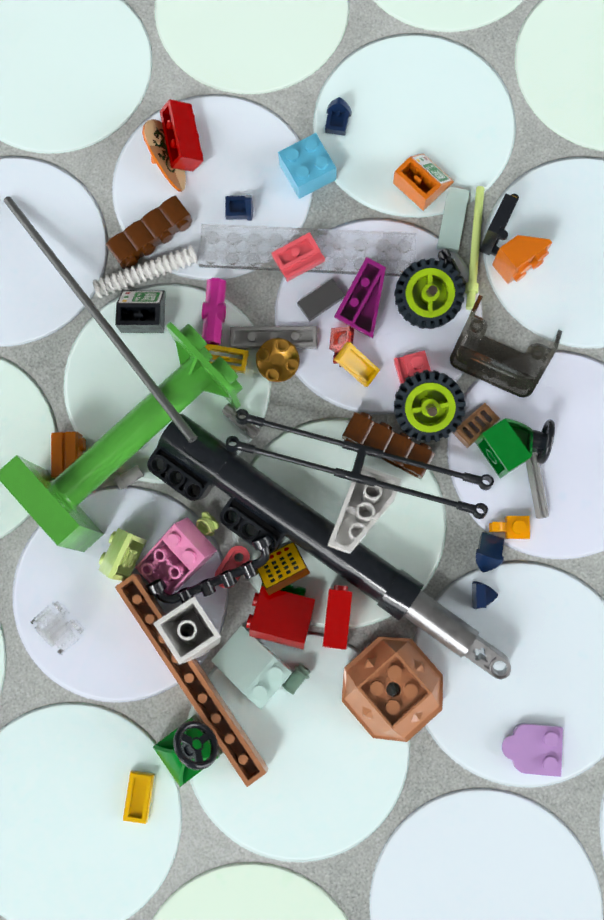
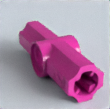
[202,278,227,345]

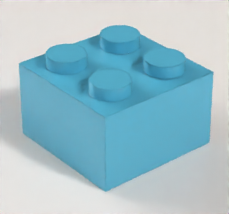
[278,133,336,199]

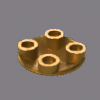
[256,338,300,382]

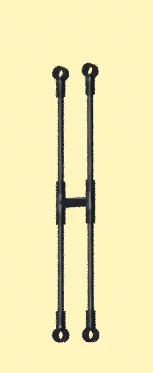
[226,409,494,519]

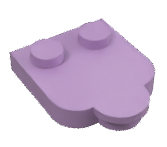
[502,723,563,777]

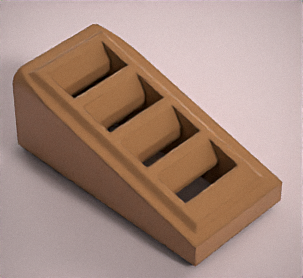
[452,403,500,449]

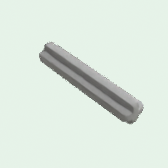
[526,452,549,519]

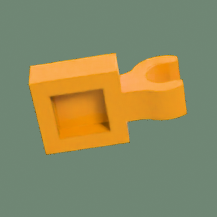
[489,516,530,539]

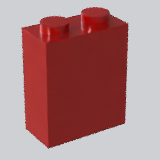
[322,585,353,650]
[246,586,315,650]

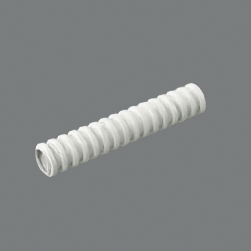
[92,245,198,298]

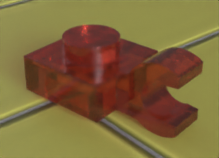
[329,326,354,367]

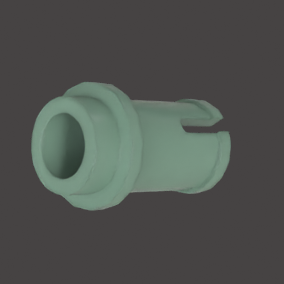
[282,663,310,695]

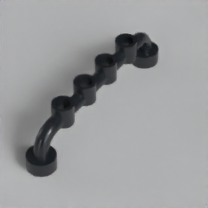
[146,534,273,604]

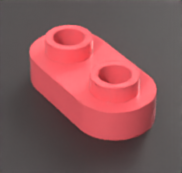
[214,546,251,588]

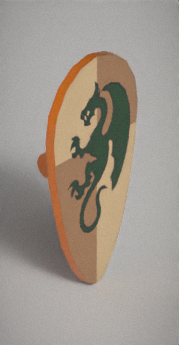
[142,119,186,192]

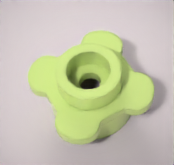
[196,511,219,536]

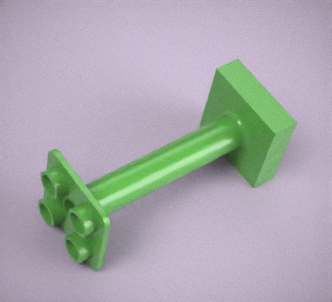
[0,322,243,552]

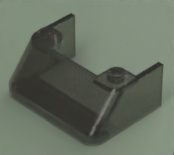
[449,295,563,398]

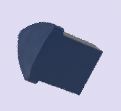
[325,97,352,136]
[225,195,253,221]
[476,532,505,572]
[472,581,498,609]

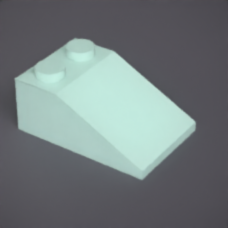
[211,625,293,709]

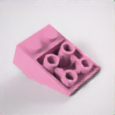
[135,517,218,595]

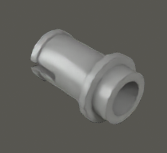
[114,464,144,490]

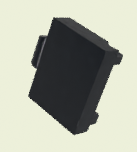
[479,193,519,256]

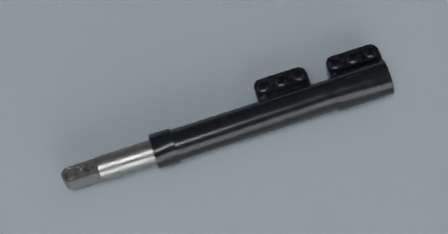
[147,413,511,679]

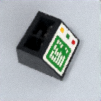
[115,290,166,333]

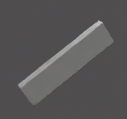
[230,326,317,350]

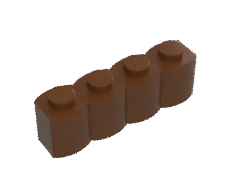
[105,195,192,269]
[342,411,435,479]

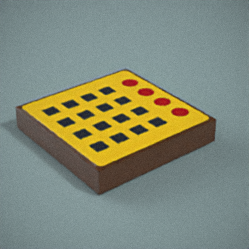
[257,542,310,595]

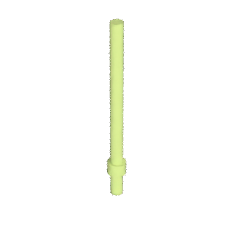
[465,186,485,310]

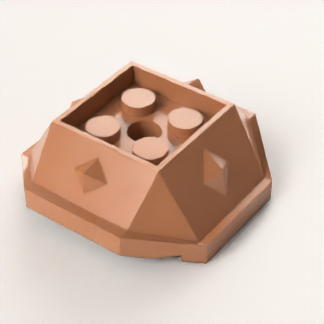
[342,636,443,742]

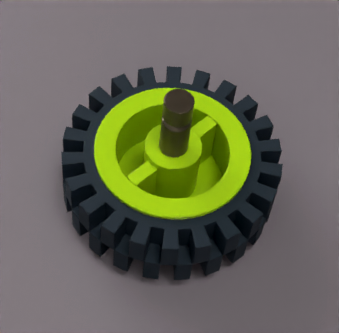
[394,258,465,329]
[394,370,466,442]

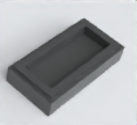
[297,278,345,322]

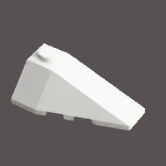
[328,466,402,554]

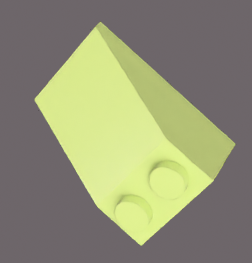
[98,528,147,581]

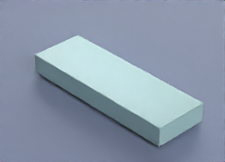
[437,187,470,253]

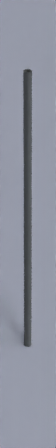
[4,196,197,443]

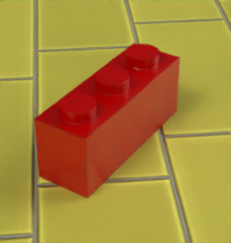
[159,99,204,172]

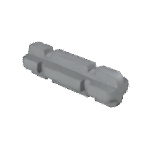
[222,403,260,439]

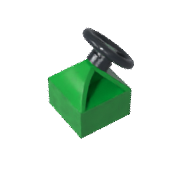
[475,418,555,479]
[153,714,222,787]

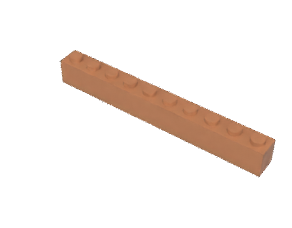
[115,574,269,787]

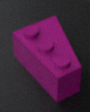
[334,257,386,339]

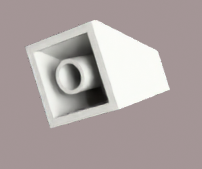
[153,596,221,665]

